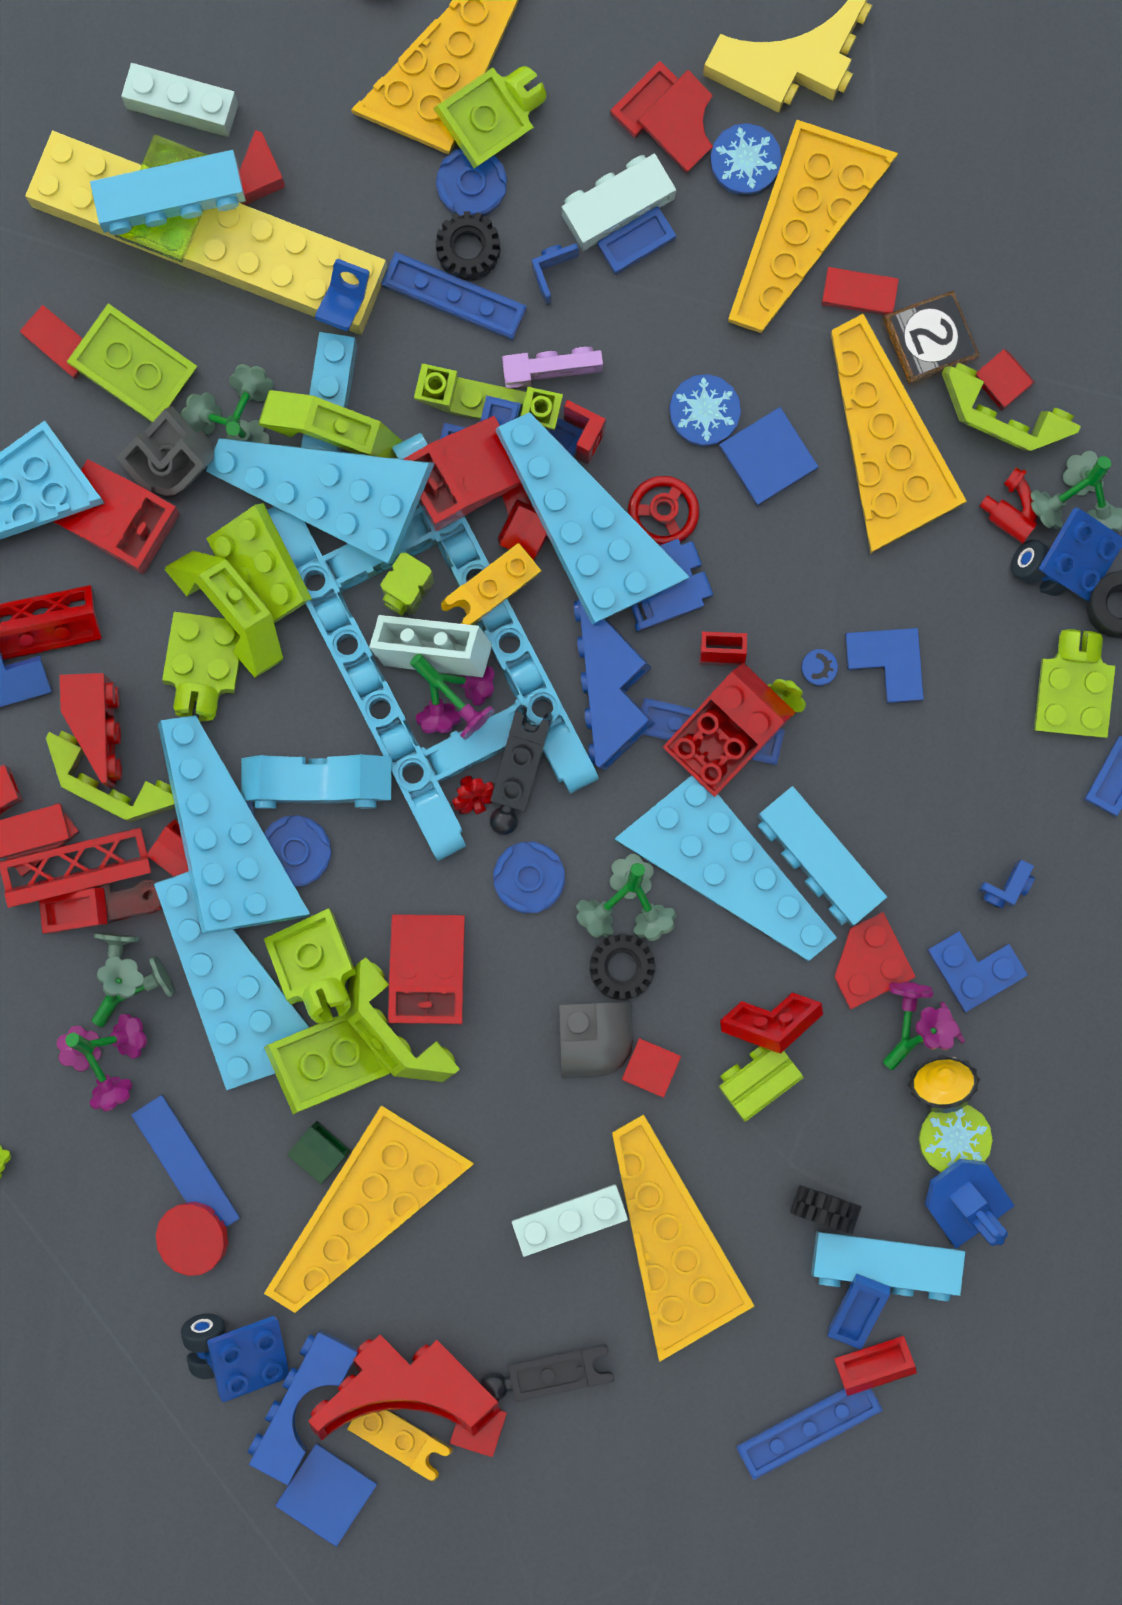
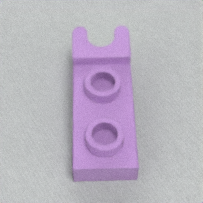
[502,347,603,390]

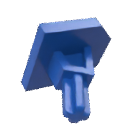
[925,1159,1015,1249]

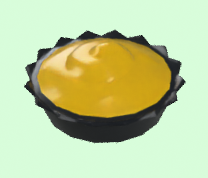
[908,1055,980,1113]

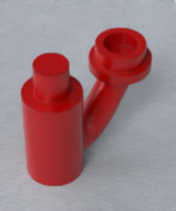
[979,467,1038,544]

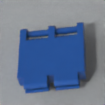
[631,539,714,632]

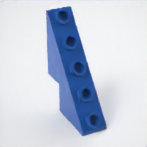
[574,598,655,770]

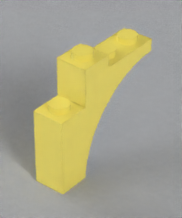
[703,0,872,113]

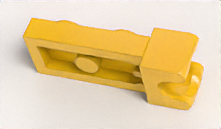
[441,543,541,625]
[347,1410,453,1482]

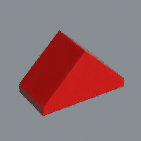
[239,130,285,205]

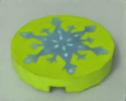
[918,1105,993,1173]

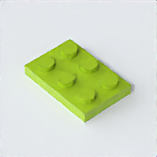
[67,303,197,423]
[206,503,312,624]
[264,1013,391,1115]

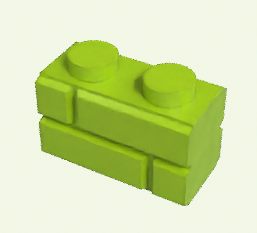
[380,552,434,617]
[718,1046,804,1122]

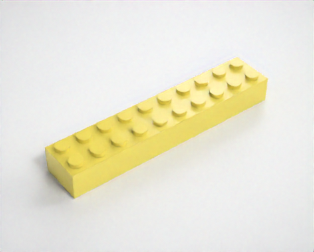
[25,130,388,335]

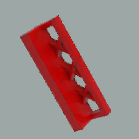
[0,585,102,660]
[0,827,151,908]

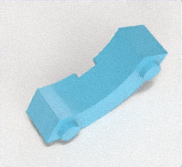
[241,754,392,809]

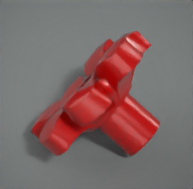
[452,776,495,815]

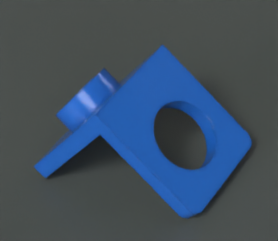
[532,243,579,305]
[315,259,370,331]

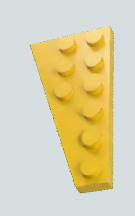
[351,0,519,155]
[728,120,898,333]
[831,314,966,554]
[264,1105,475,1313]
[612,1114,754,1362]

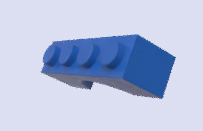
[247,1330,358,1485]

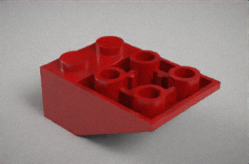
[404,416,522,532]
[53,459,180,575]
[663,663,796,797]
[59,673,122,790]
[388,915,465,1025]

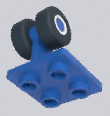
[1011,507,1122,601]
[181,1314,289,1402]

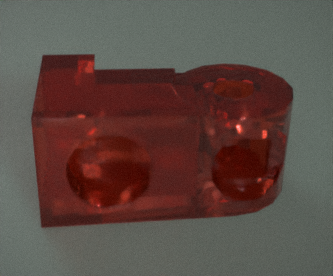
[94,880,162,923]

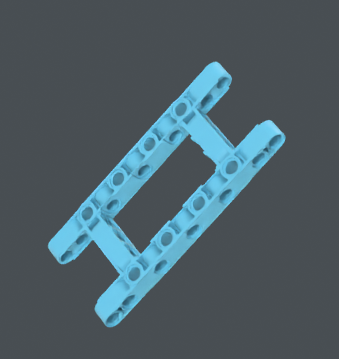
[267,433,599,862]

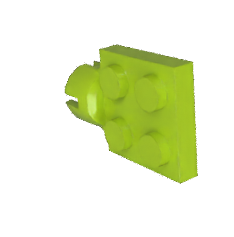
[433,66,547,169]
[162,612,240,722]
[1034,629,1115,738]
[264,908,357,1023]

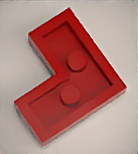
[720,992,823,1054]

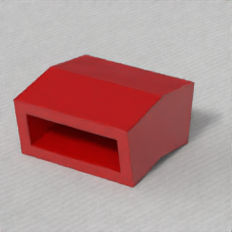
[975,349,1036,411]
[497,499,548,561]
[699,631,747,666]
[146,819,189,876]
[622,1038,681,1098]
[450,1409,507,1457]

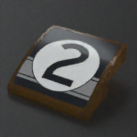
[882,290,980,383]

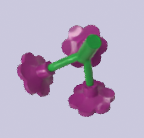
[410,654,495,740]
[883,982,965,1070]
[56,1013,147,1111]

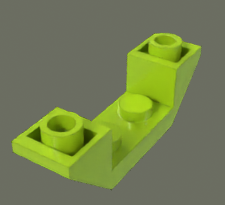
[414,363,563,431]
[942,363,1081,451]
[258,390,402,458]
[164,551,283,678]
[46,730,175,823]
[347,957,460,1082]

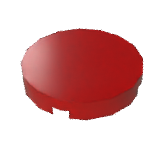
[155,1202,228,1276]

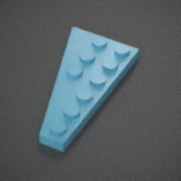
[495,412,690,625]
[0,421,104,540]
[206,438,434,564]
[158,715,310,935]
[614,775,837,961]
[154,871,310,1090]

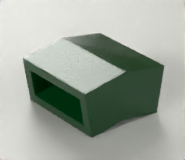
[287,1121,351,1185]

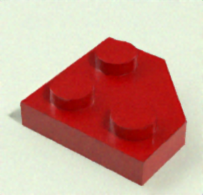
[834,912,916,1009]

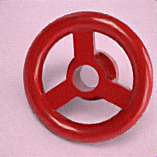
[628,476,699,546]

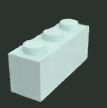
[121,63,238,137]
[562,153,676,251]
[369,615,492,677]
[511,1184,628,1257]

